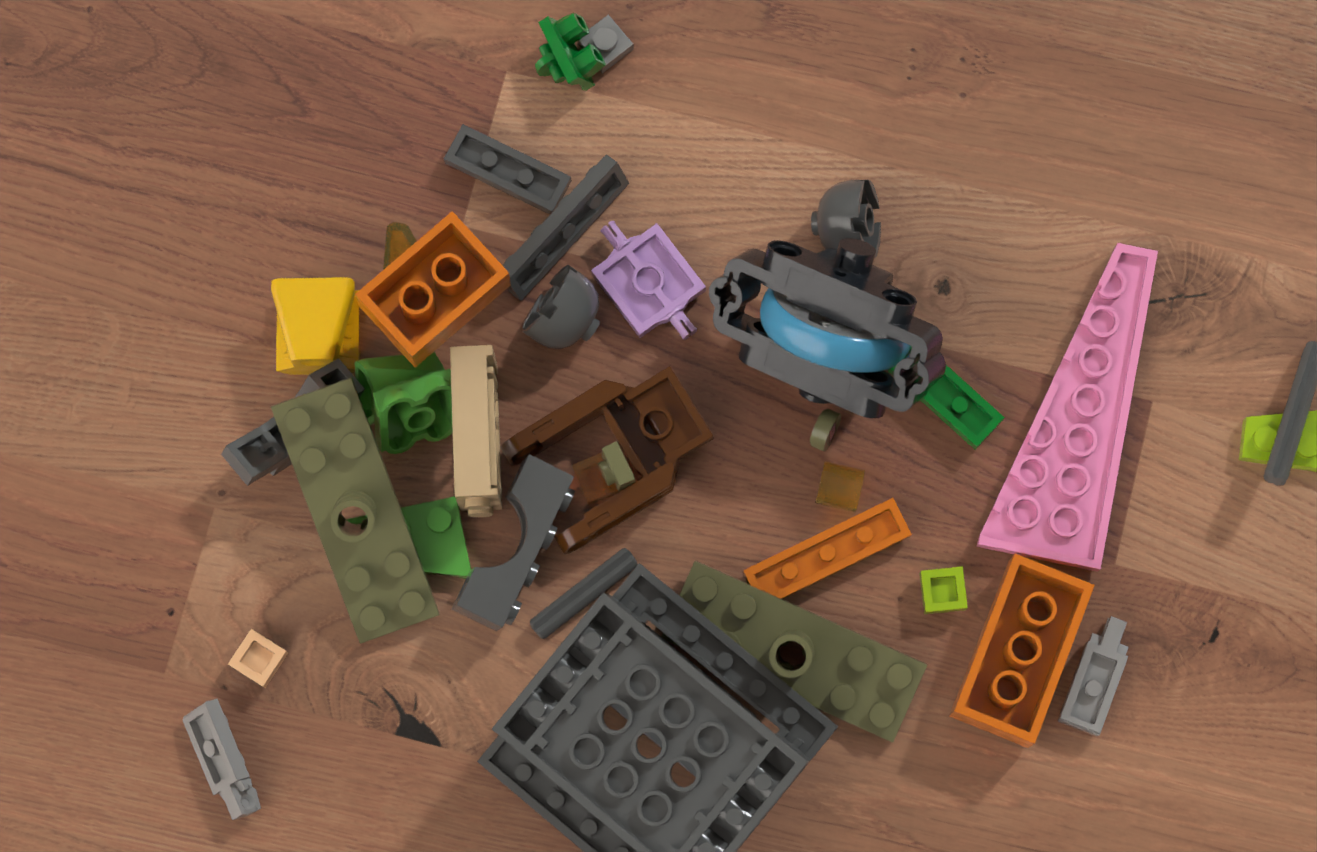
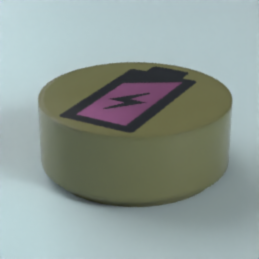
[810,408,841,452]

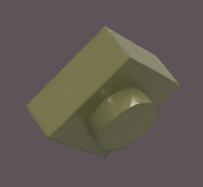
[598,441,635,492]

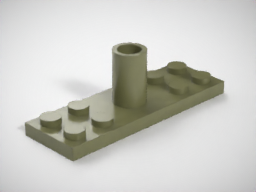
[271,377,440,644]
[661,560,927,742]

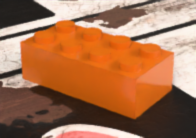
[949,553,1095,748]

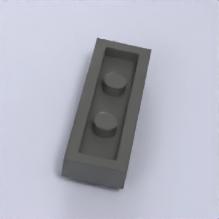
[444,124,572,215]

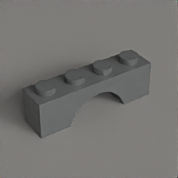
[452,454,575,631]

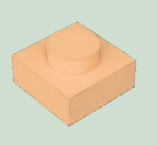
[228,629,288,688]

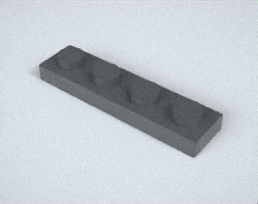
[503,155,629,301]

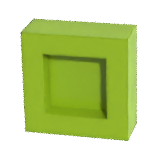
[919,566,968,614]

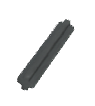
[1264,341,1317,486]

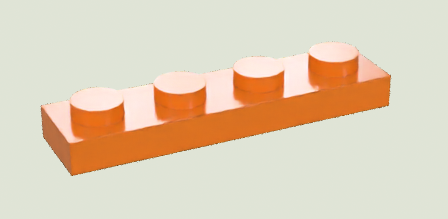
[742,498,912,599]

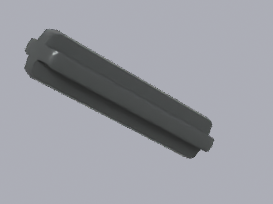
[530,548,638,639]

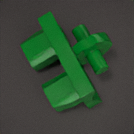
[535,12,606,91]

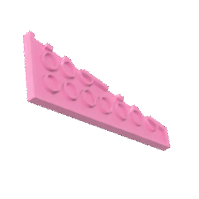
[976,243,1158,572]

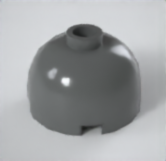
[811,179,881,259]
[522,265,600,349]

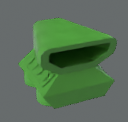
[355,352,453,454]

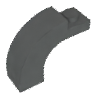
[221,358,365,486]

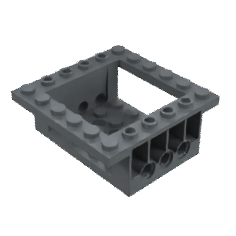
[477,563,838,852]

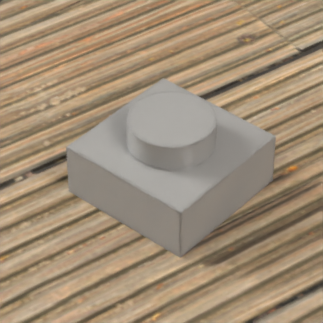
[577,14,634,73]

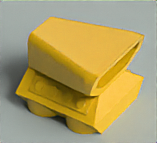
[271,277,360,375]

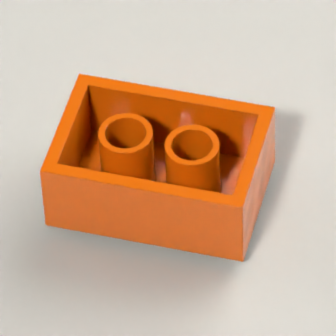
[355,211,511,368]

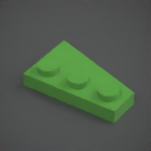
[346,496,471,579]

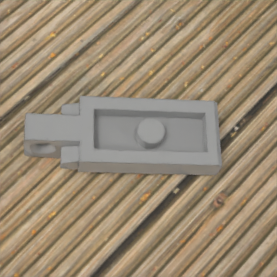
[1057,616,1128,737]
[182,698,261,820]

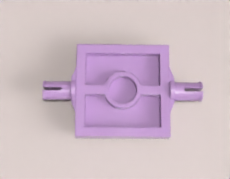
[591,220,706,340]

